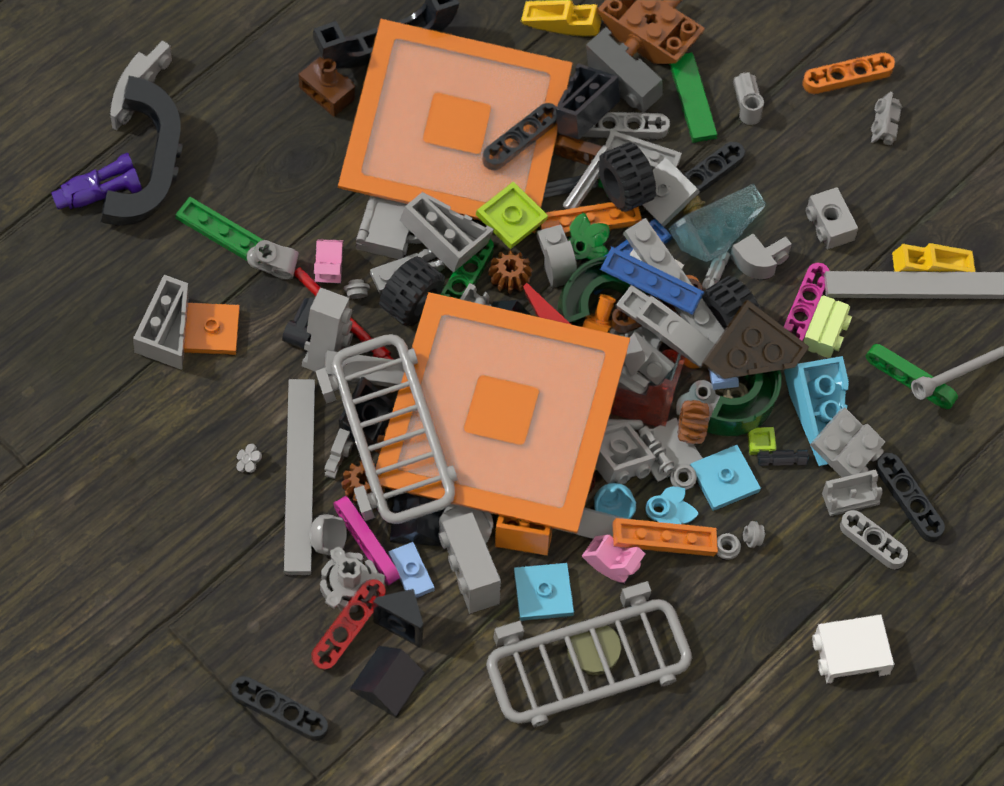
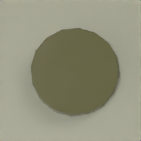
[567,625,621,675]

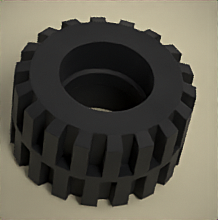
[598,142,656,212]
[379,256,445,327]
[702,276,761,330]

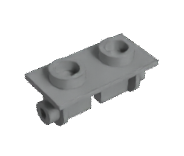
[871,92,901,145]

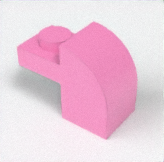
[314,239,343,283]
[582,535,645,582]

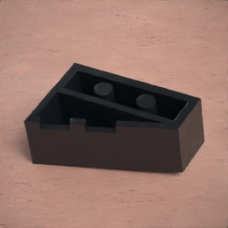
[556,63,620,140]

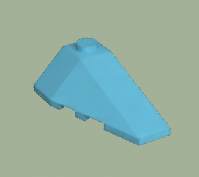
[784,356,849,466]

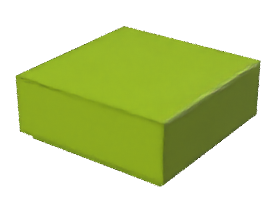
[747,427,776,455]

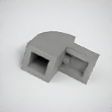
[537,225,577,288]
[730,234,791,279]

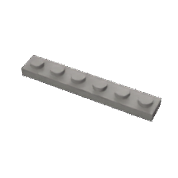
[623,218,724,345]

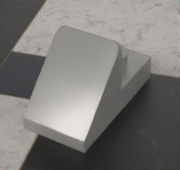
[625,332,675,386]

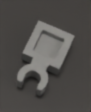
[324,429,353,479]

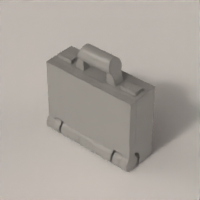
[356,196,422,259]

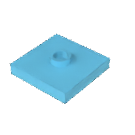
[690,445,761,511]
[514,563,574,621]

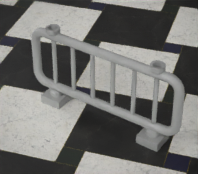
[316,334,458,524]
[486,581,692,727]

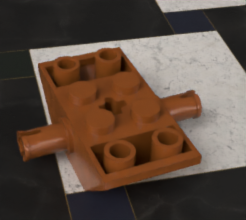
[597,0,705,64]

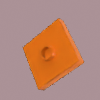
[184,303,240,355]

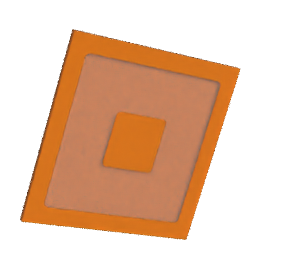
[338,19,572,233]
[375,292,630,534]

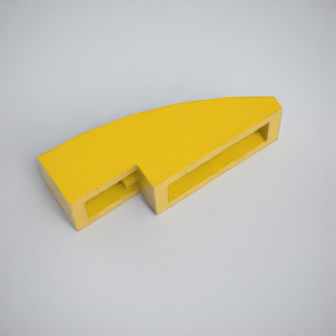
[521,0,602,36]
[892,243,975,272]

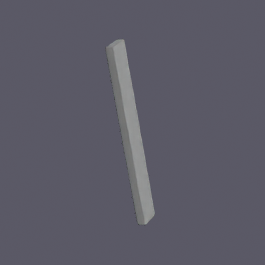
[824,271,1004,299]
[284,379,315,575]

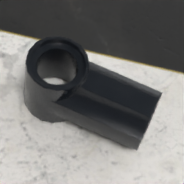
[282,297,315,349]

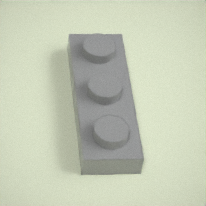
[605,130,682,170]

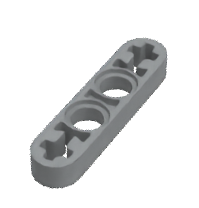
[582,112,670,139]

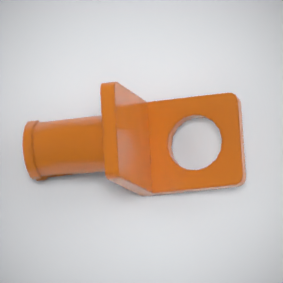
[583,294,616,333]

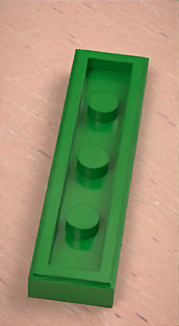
[669,52,717,143]
[175,197,266,263]

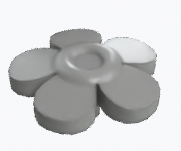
[237,444,262,473]

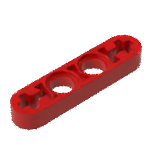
[311,579,386,669]

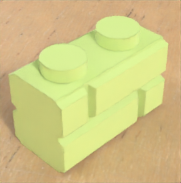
[804,296,852,358]

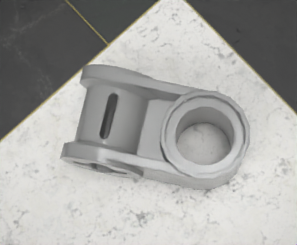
[246,240,299,279]

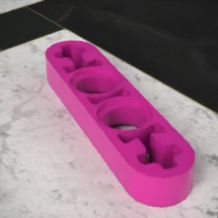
[784,263,829,341]
[334,496,400,585]

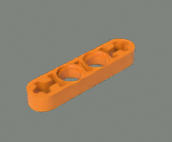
[803,53,895,94]

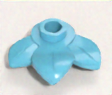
[645,487,698,525]

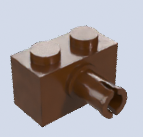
[299,57,355,117]

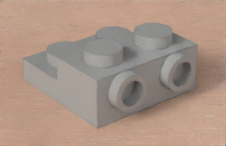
[810,407,885,477]
[596,421,656,485]

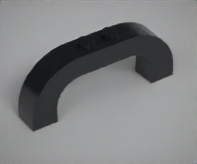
[313,0,459,69]
[100,75,183,226]

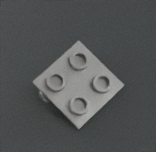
[639,418,703,482]

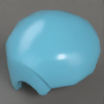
[594,483,636,519]

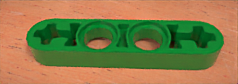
[441,239,494,299]
[866,344,958,409]

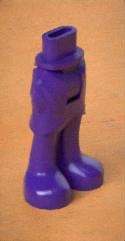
[51,152,142,210]

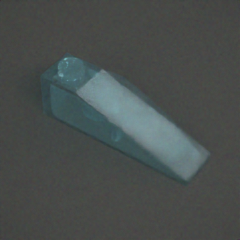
[669,184,766,262]

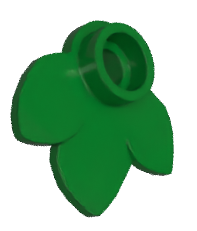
[568,213,610,260]

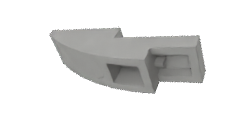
[110,40,172,130]
[616,285,714,368]

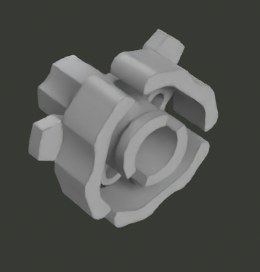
[320,547,384,613]

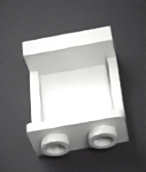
[812,615,894,683]

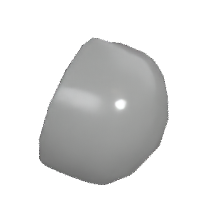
[309,514,347,555]

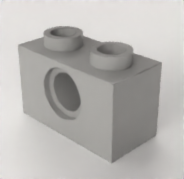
[806,187,858,250]

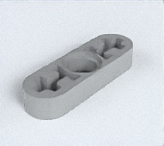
[840,510,908,569]

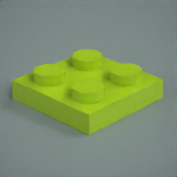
[476,182,548,249]

